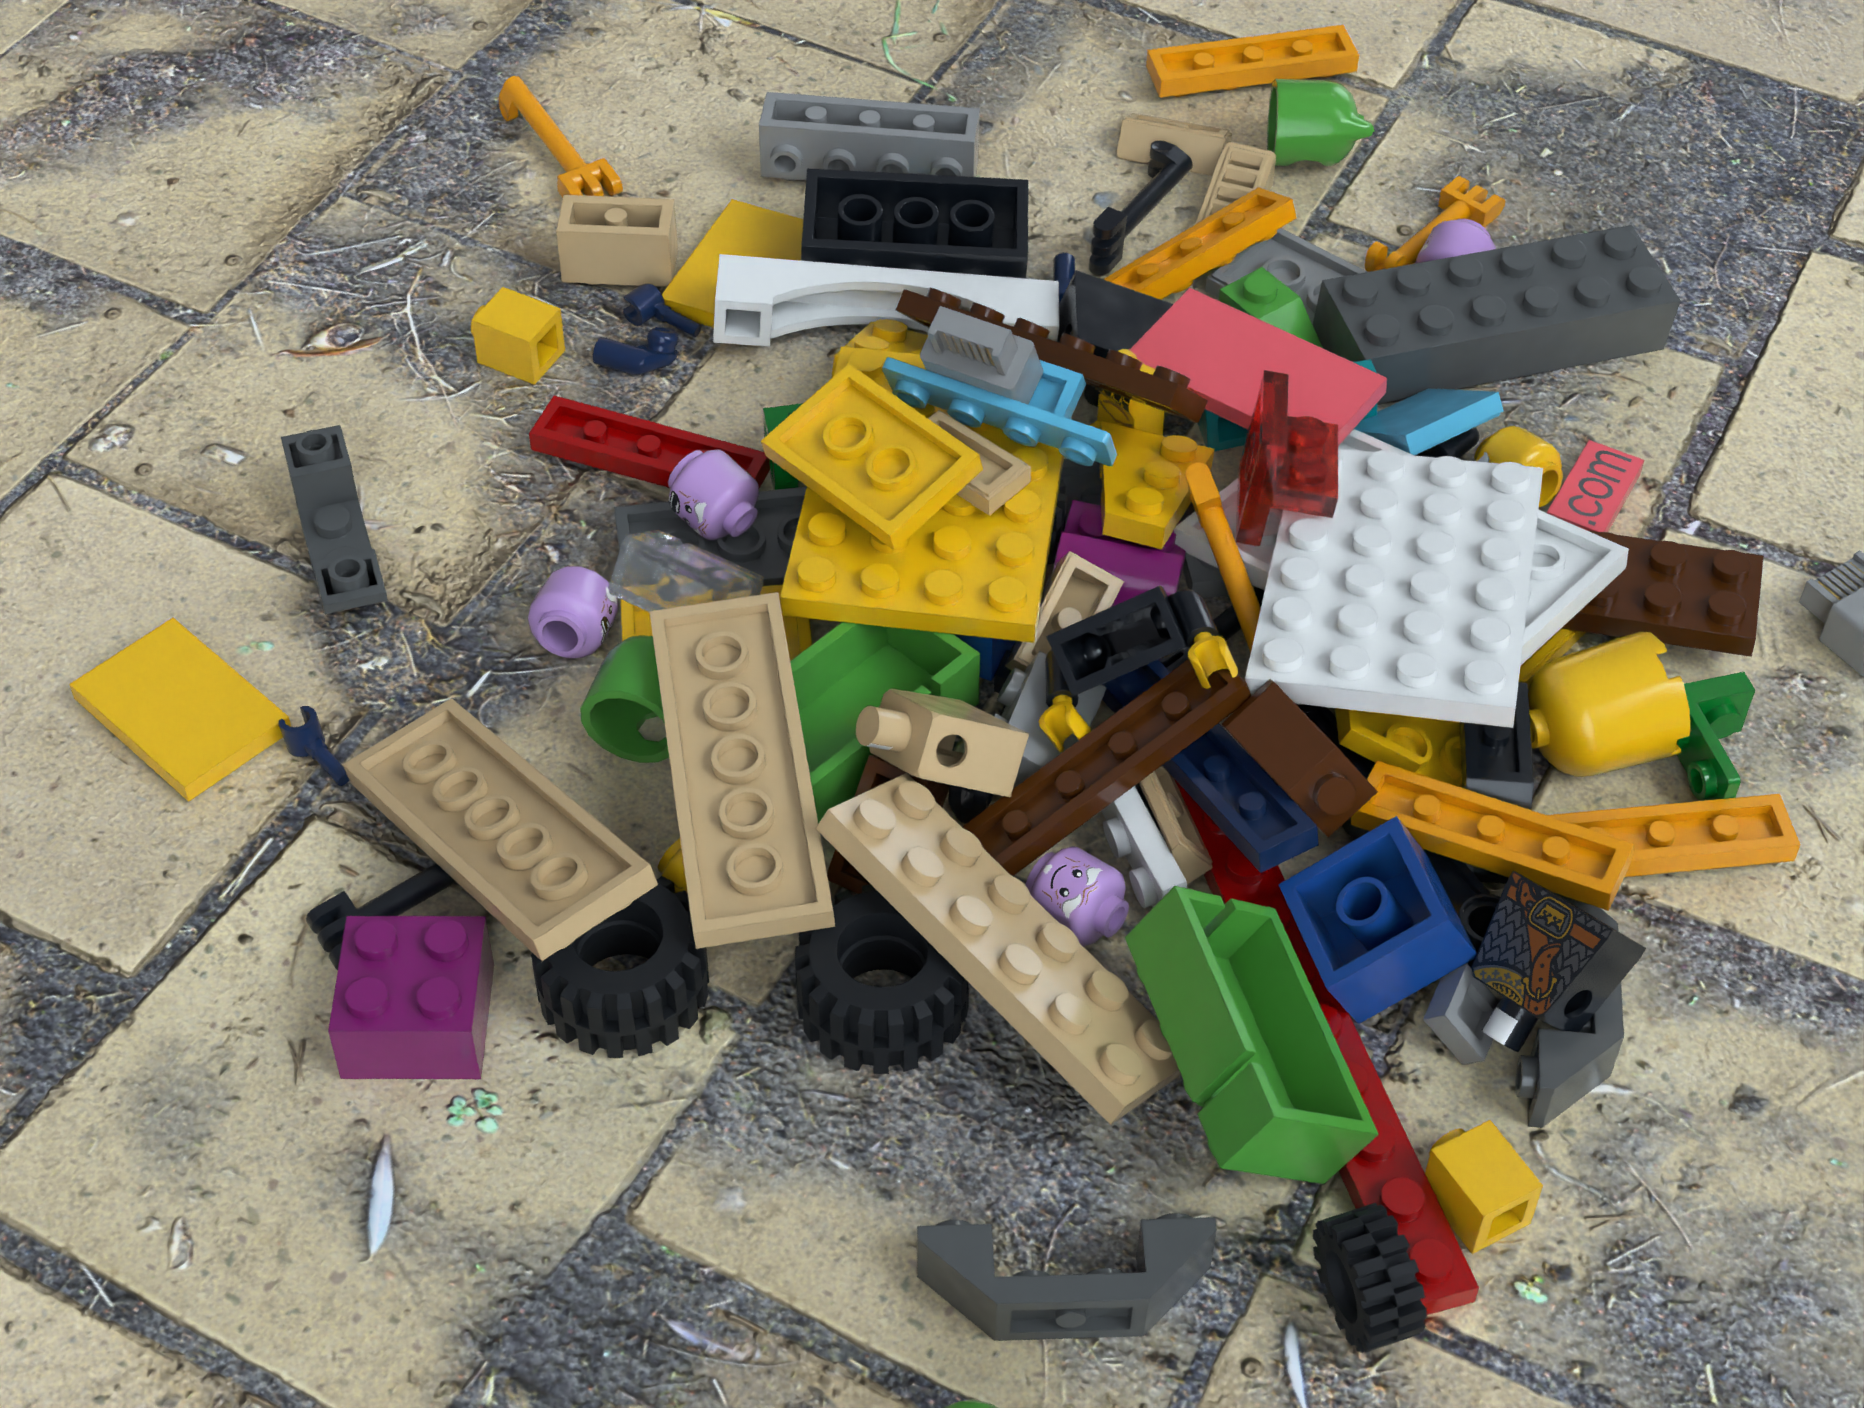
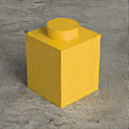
[471,287,565,385]
[1425,1120,1543,1254]

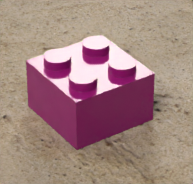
[328,916,494,1079]

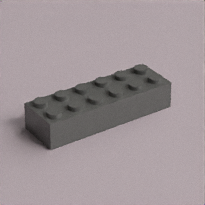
[1313,225,1681,404]

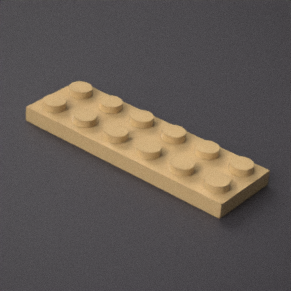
[649,592,835,949]
[342,698,658,961]
[815,773,1181,1125]

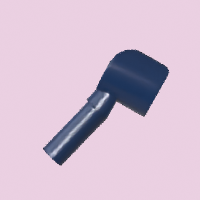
[623,284,702,337]
[279,706,349,786]

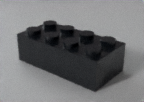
[801,168,1028,279]

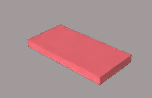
[1130,288,1387,452]

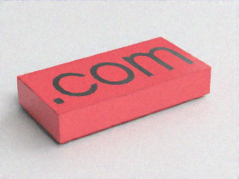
[1547,440,1644,532]

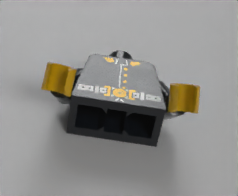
[1038,585,1238,753]

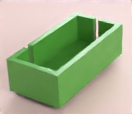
[790,622,980,824]
[1125,886,1379,1184]

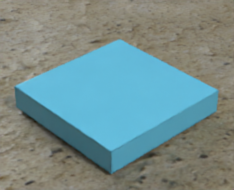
[1354,388,1504,455]

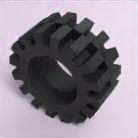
[1313,1203,1427,1353]

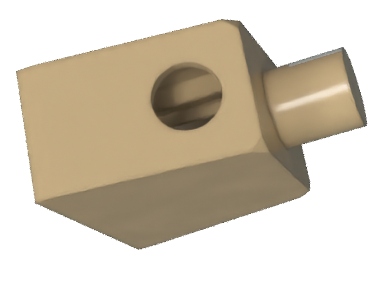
[856,688,1029,797]

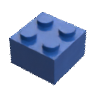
[1278,816,1477,1024]

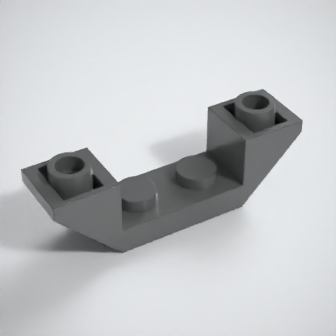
[281,425,388,614]
[1516,892,1624,1128]
[917,1213,1217,1341]

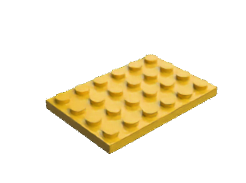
[780,346,1064,643]

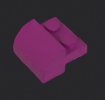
[1053,500,1186,607]

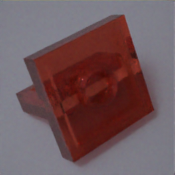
[1235,370,1338,546]

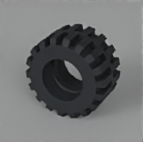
[531,876,709,1058]
[795,885,969,1074]

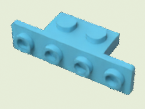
[882,357,1117,466]

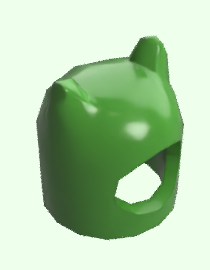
[1267,79,1374,167]
[580,635,669,763]

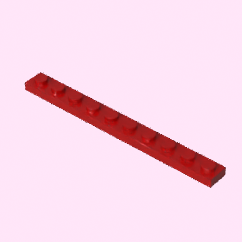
[1174,779,1479,1315]

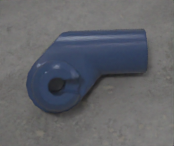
[592,327,679,376]

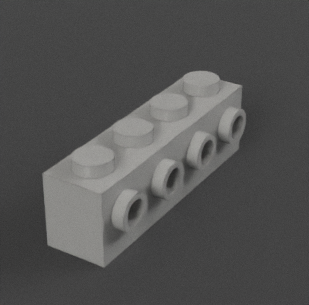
[759,92,980,180]

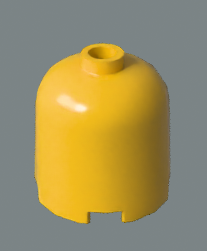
[1528,631,1691,777]

